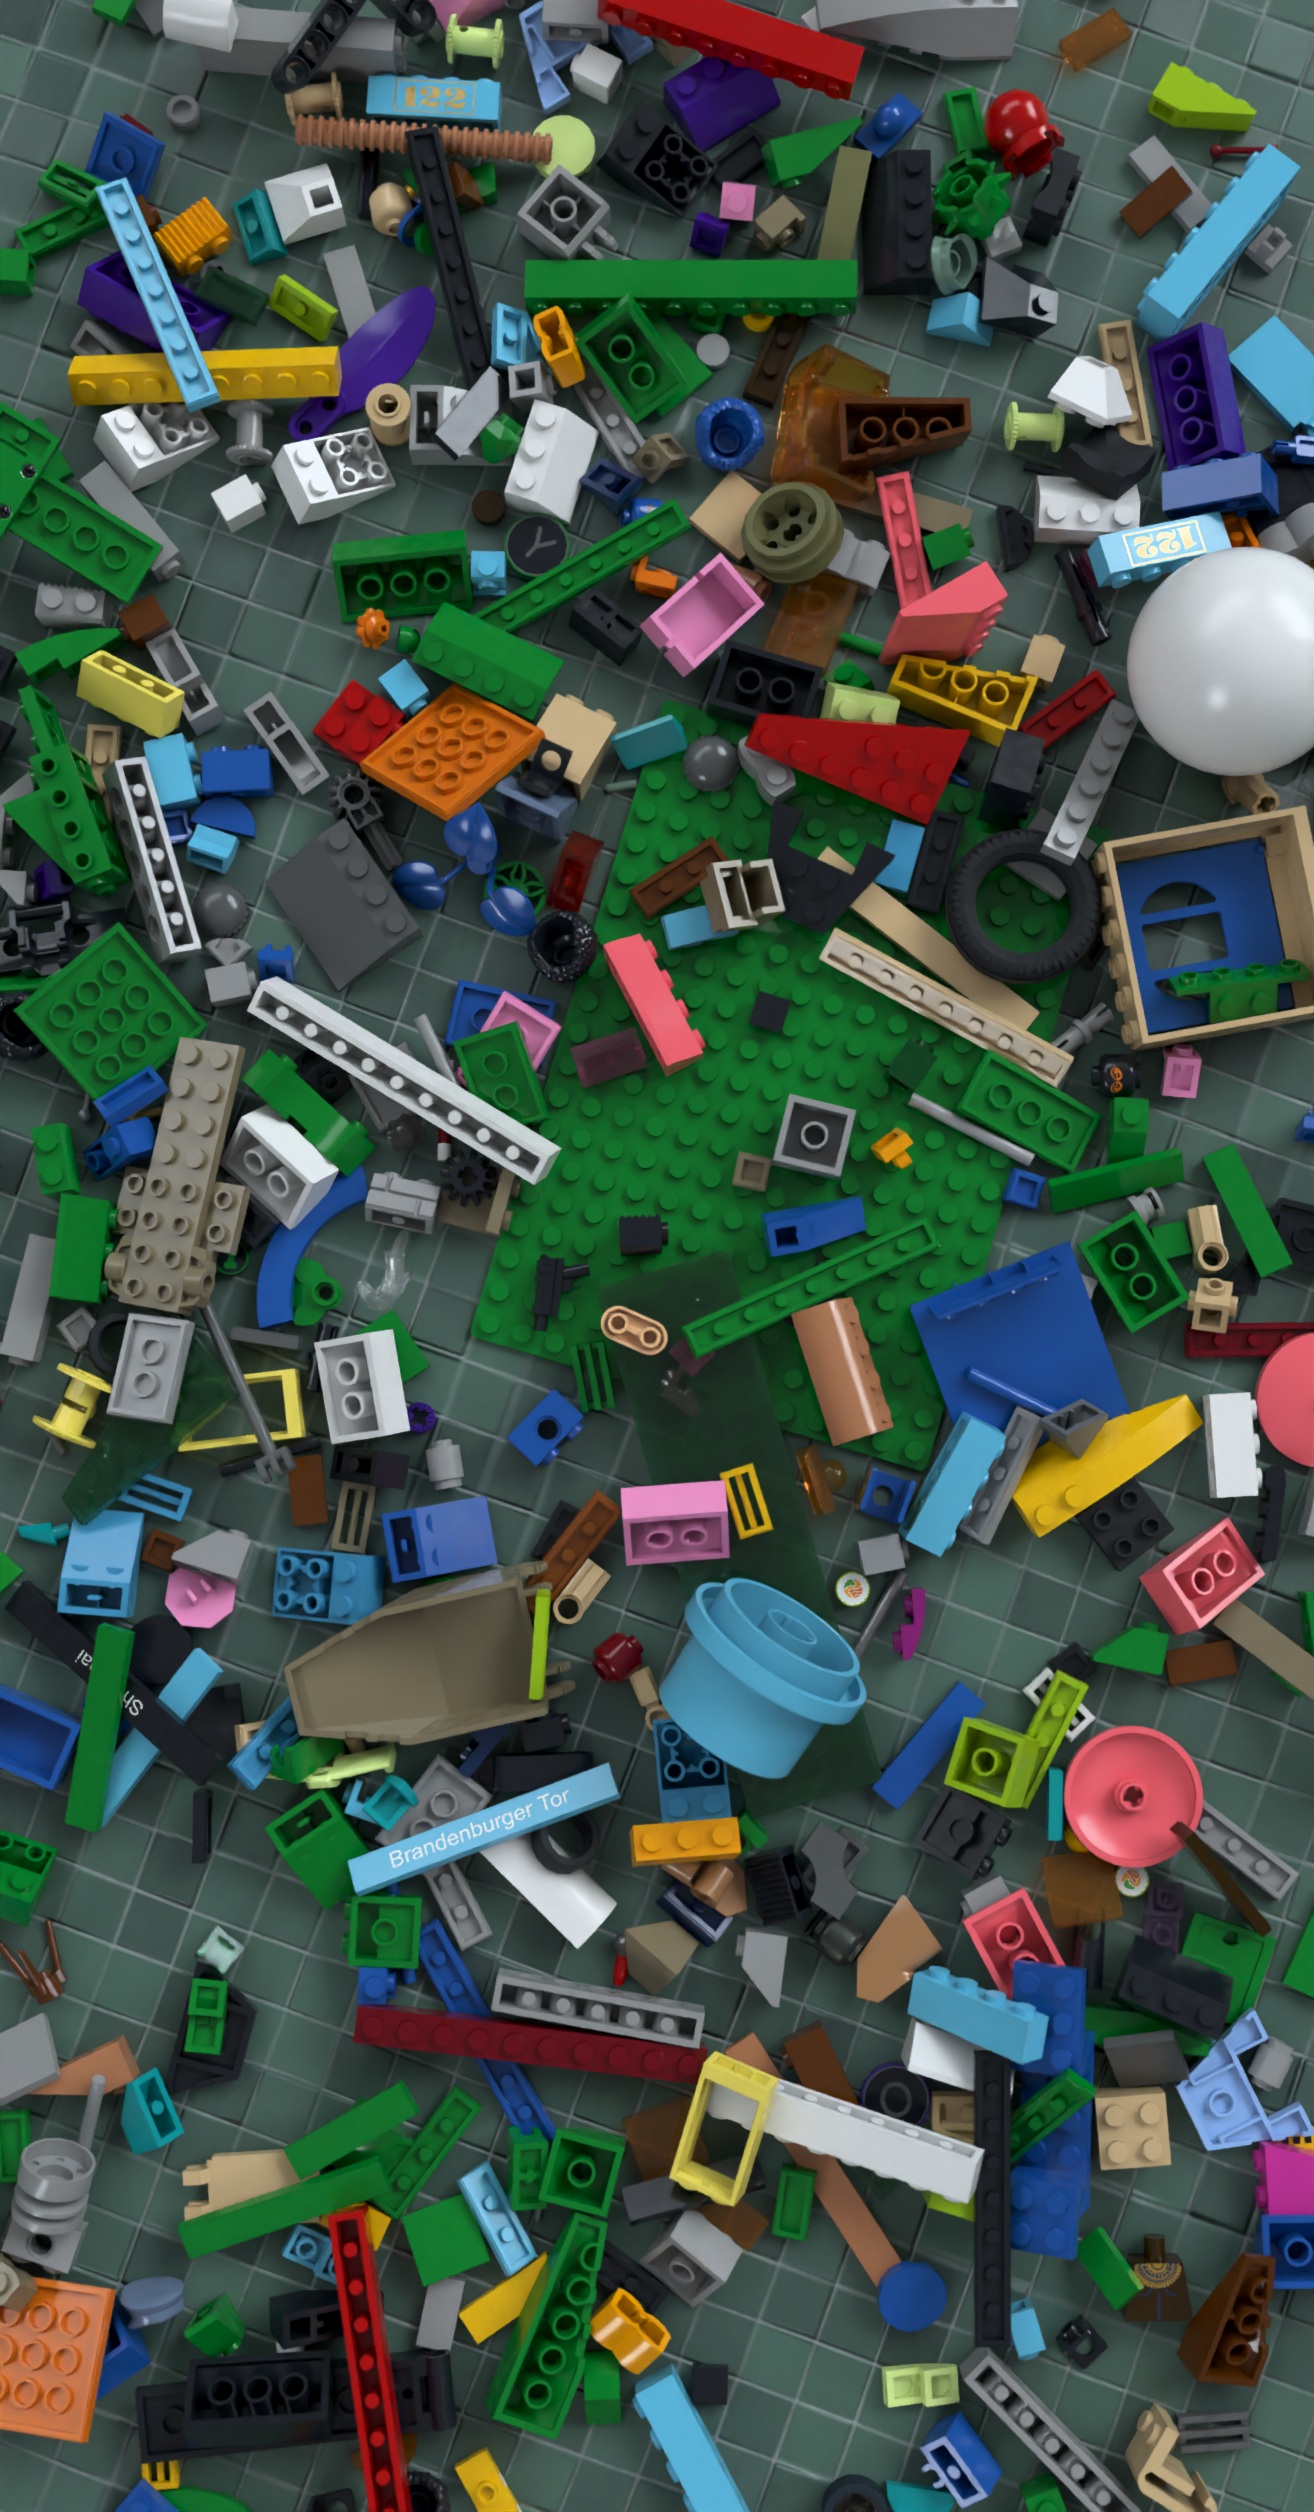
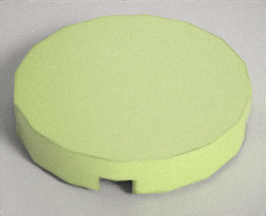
[532,115,595,179]

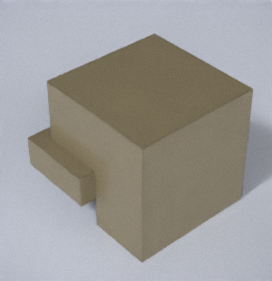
[700,859,786,933]

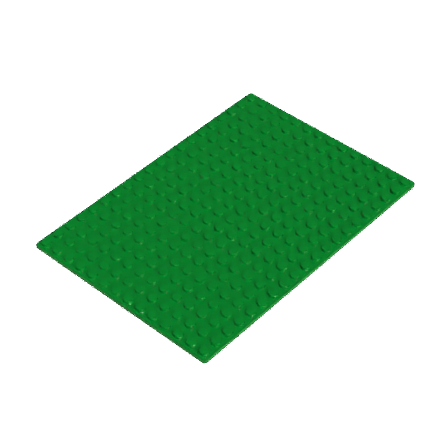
[471,700,1110,1471]

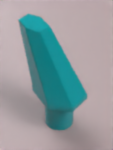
[17,1522,71,1547]

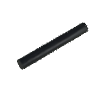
[219,1434,321,1477]

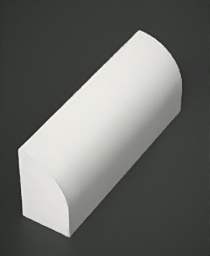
[479,1832,617,1949]

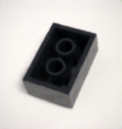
[706,639,824,727]

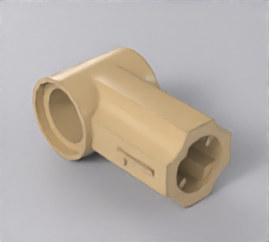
[1221,773,1280,815]
[1186,1205,1229,1275]
[553,1558,611,1624]

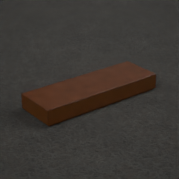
[628,836,729,921]

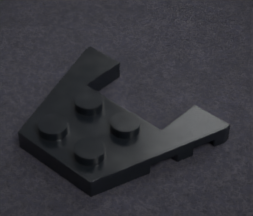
[767,800,896,935]
[1227,1197,1314,1296]

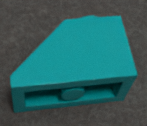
[120,2067,185,2155]

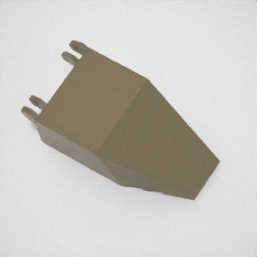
[283,1561,576,1745]

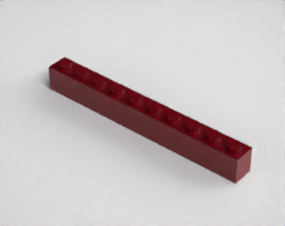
[353,2003,708,2084]

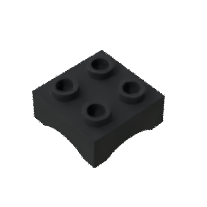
[1023,147,1082,247]
[1061,425,1157,500]
[1074,1476,1175,1571]
[185,1683,245,1757]

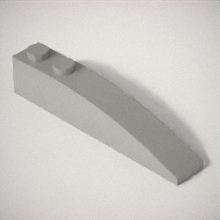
[814,0,1018,61]

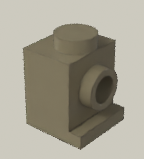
[753,195,806,254]

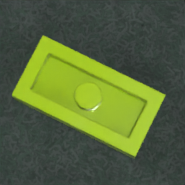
[268,274,338,342]

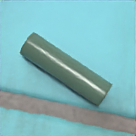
[606,780,637,792]

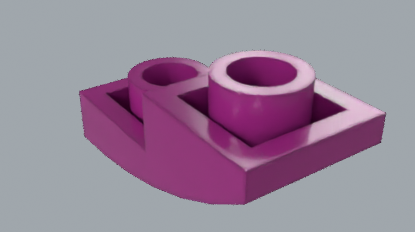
[892,1587,926,1660]

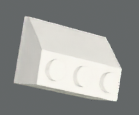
[504,399,599,525]
[1034,475,1141,545]
[220,1104,339,1230]
[314,1329,410,1444]
[901,2016,1015,2096]

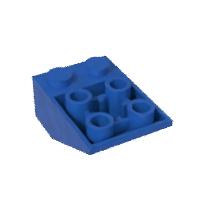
[381,1496,498,1583]

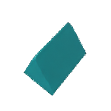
[232,188,288,266]
[610,714,687,770]

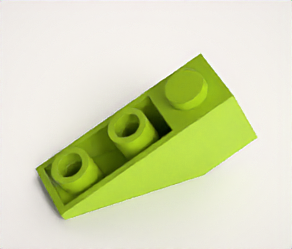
[1146,62,1257,131]

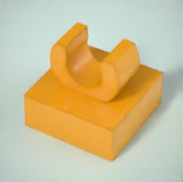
[870,1127,913,1170]

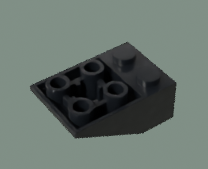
[595,100,719,219]

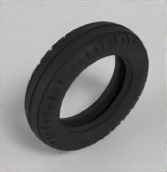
[945,829,1102,985]

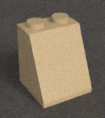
[520,693,617,802]

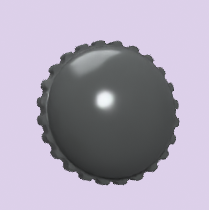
[682,735,739,793]
[191,882,250,939]

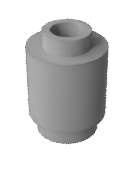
[425,1439,464,1490]
[1247,2035,1294,2092]

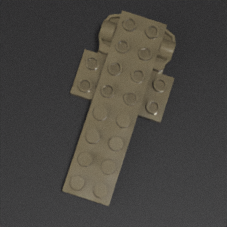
[104,1037,251,1317]

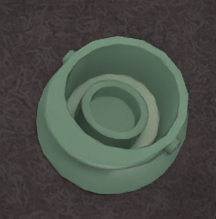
[930,233,977,296]

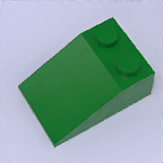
[575,292,688,424]

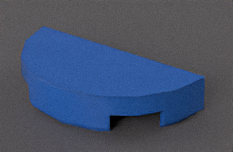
[190,796,257,839]

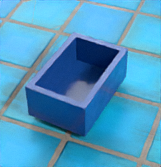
[0,1682,82,1790]

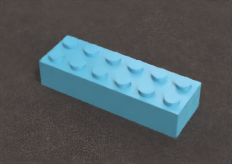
[1135,143,1301,342]

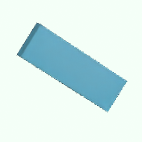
[456,2161,538,2276]

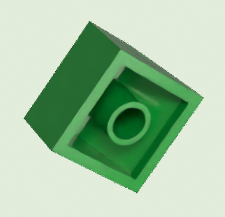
[538,2127,625,2218]

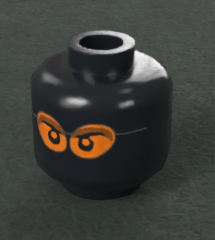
[1091,1054,1141,1098]

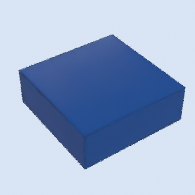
[1002,1168,1046,1211]

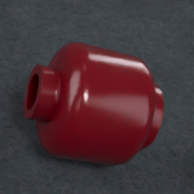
[591,1632,644,1684]

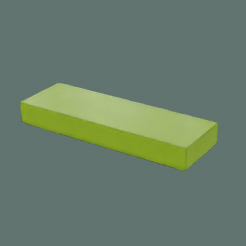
[529,1589,551,1700]

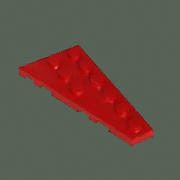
[744,713,971,825]

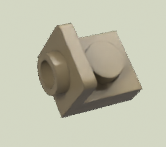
[632,432,691,483]

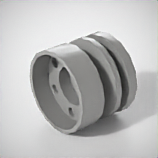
[11,2138,96,2235]

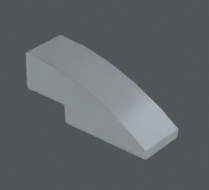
[145,627,226,736]
[242,691,330,795]

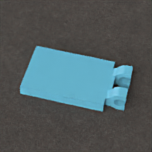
[1228,315,1314,437]

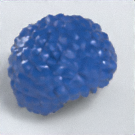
[695,397,765,472]

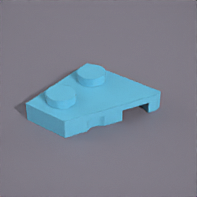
[491,302,553,374]

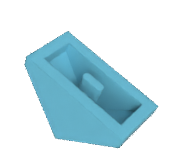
[926,292,994,347]

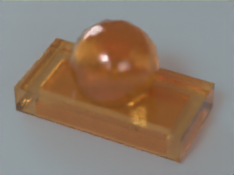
[796,1444,847,1516]

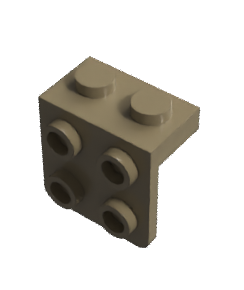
[436,1156,522,1238]

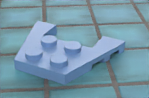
[519,0,653,116]
[1174,2007,1314,2151]

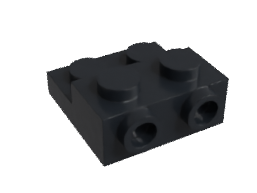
[913,1785,1013,1881]

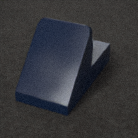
[579,457,643,517]
[457,1722,513,1779]

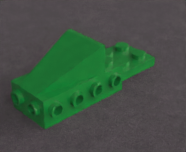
[3,685,132,897]

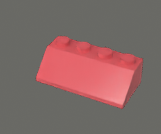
[603,934,706,1077]

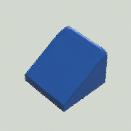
[162,808,193,848]

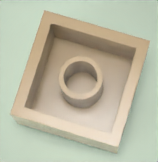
[1092,2084,1171,2170]

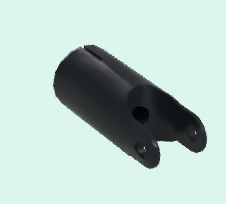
[1072,1907,1106,1990]

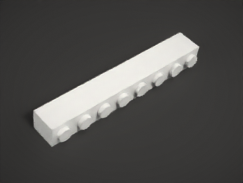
[706,2078,985,2204]

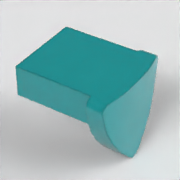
[362,1775,419,1833]

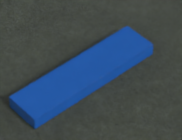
[870,1681,986,1810]

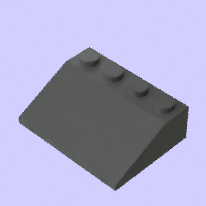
[265,818,423,992]

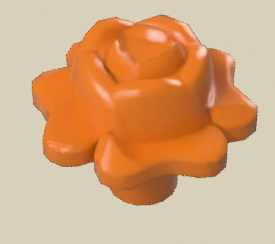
[356,608,390,649]

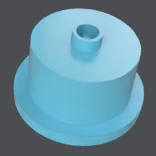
[659,1578,866,1779]

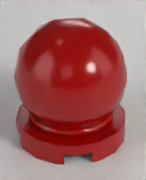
[983,89,1065,181]

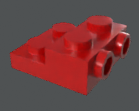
[312,679,407,769]

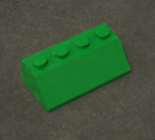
[332,529,474,622]
[411,601,565,722]

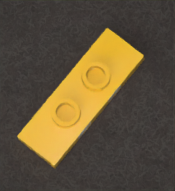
[455,2446,522,2512]

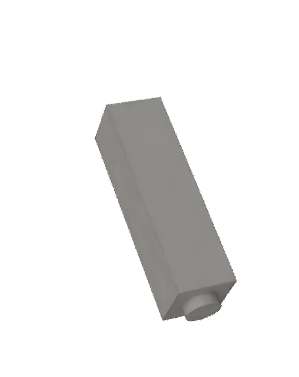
[79,461,185,582]
[0,1234,56,1367]

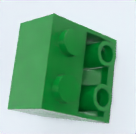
[0,1829,58,1927]

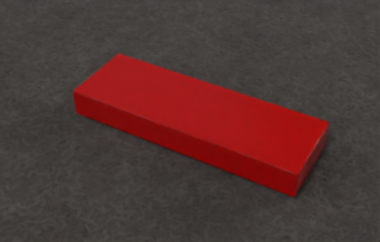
[1017,669,1117,752]

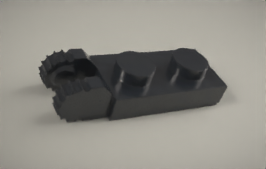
[1253,1465,1287,1562]

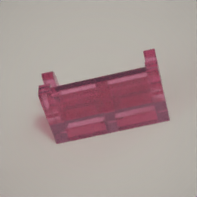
[570,1027,647,1088]

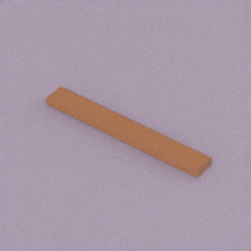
[724,2030,903,2289]

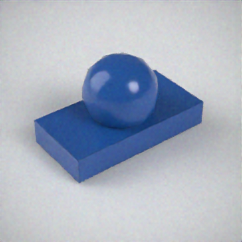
[854,92,923,161]

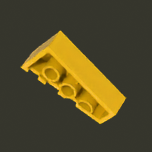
[886,654,1039,747]

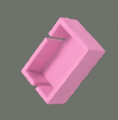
[639,552,765,678]

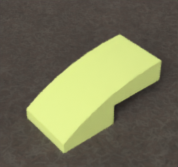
[881,2363,960,2408]

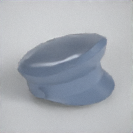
[119,2276,185,2330]

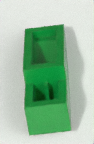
[15,628,127,686]

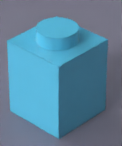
[378,659,432,719]

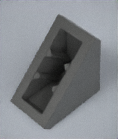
[1038,1399,1109,1459]

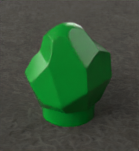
[480,412,525,464]

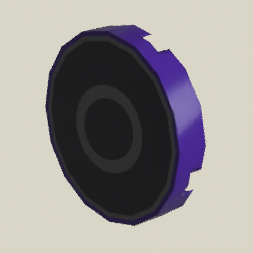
[860,2062,930,2126]

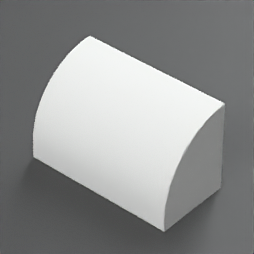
[163,0,239,52]

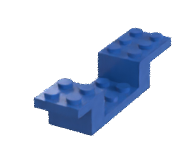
[1011,1959,1095,2260]

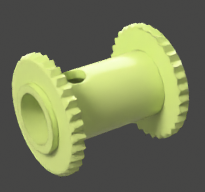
[446,14,504,69]
[1004,402,1065,452]

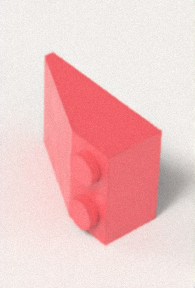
[1139,1517,1265,1635]
[962,1887,1066,2001]

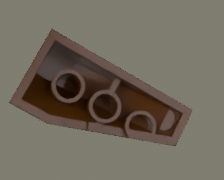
[1177,2252,1276,2387]

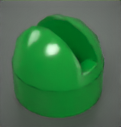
[396,625,421,654]

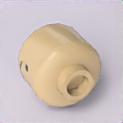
[369,183,414,236]

